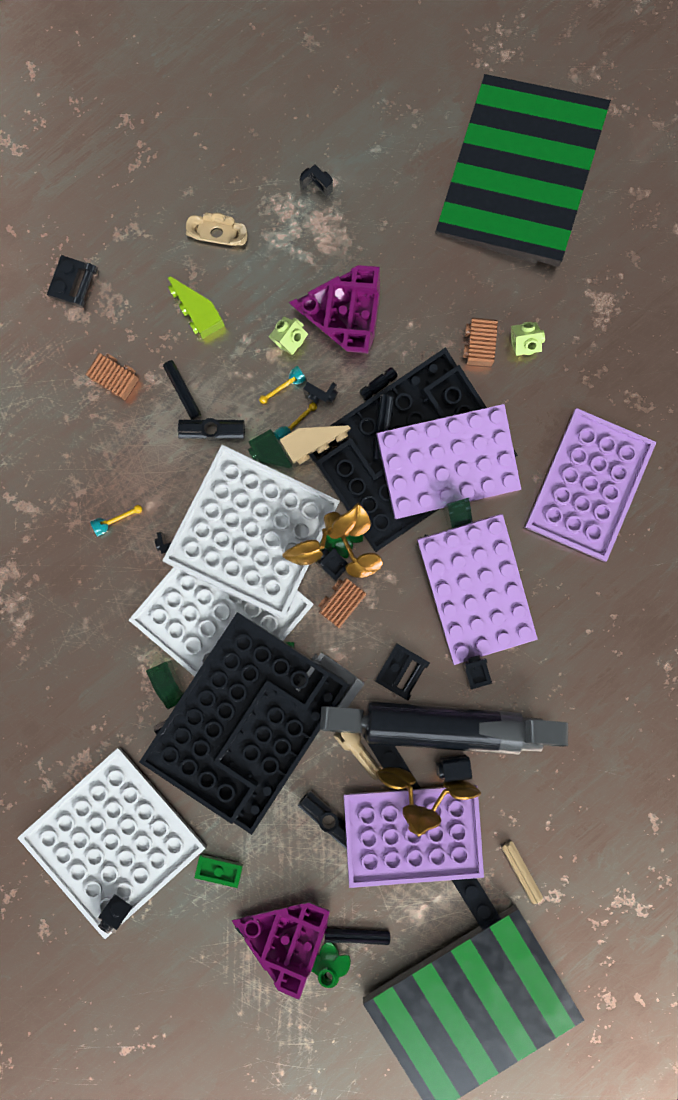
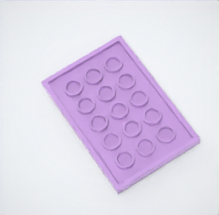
[376,404,521,519]
[525,408,656,562]
[417,514,538,665]
[343,785,484,888]

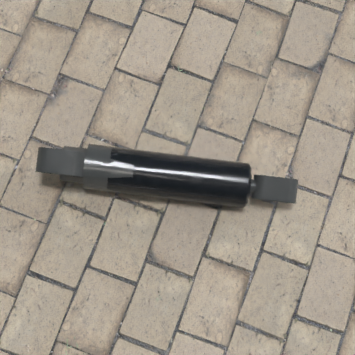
[320,701,568,755]

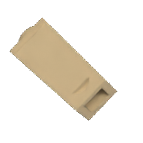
[280,425,350,465]

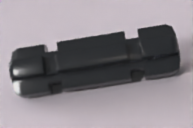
[359,367,398,400]

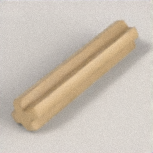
[502,841,543,904]

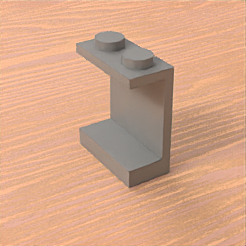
[296,652,365,708]

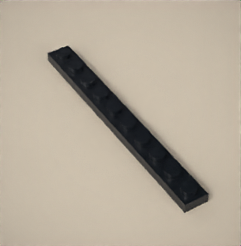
[362,733,498,926]

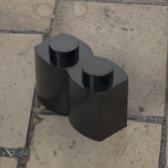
[436,754,472,782]

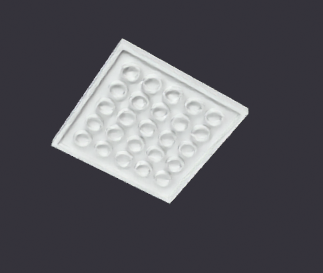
[162,445,340,619]
[129,567,314,677]
[18,747,207,939]

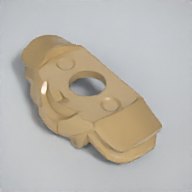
[186,212,247,246]

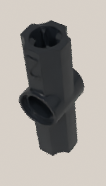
[178,418,245,441]
[297,790,347,850]

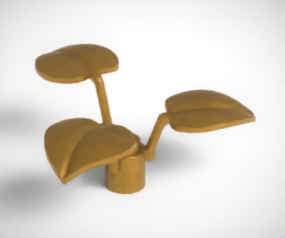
[282,503,382,578]
[376,767,481,837]

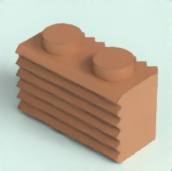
[463,318,498,367]
[85,353,139,401]
[318,578,366,628]

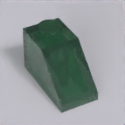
[247,429,294,472]
[443,498,473,529]
[146,660,184,710]

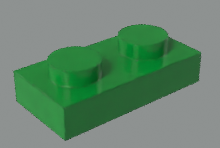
[194,854,243,888]

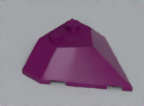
[289,265,380,353]
[232,902,330,1000]

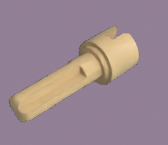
[333,732,380,780]

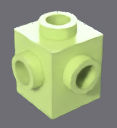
[269,317,308,355]
[511,322,545,356]

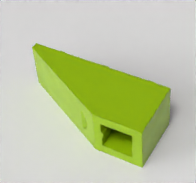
[168,276,225,339]

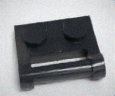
[47,255,98,308]
[374,643,430,701]

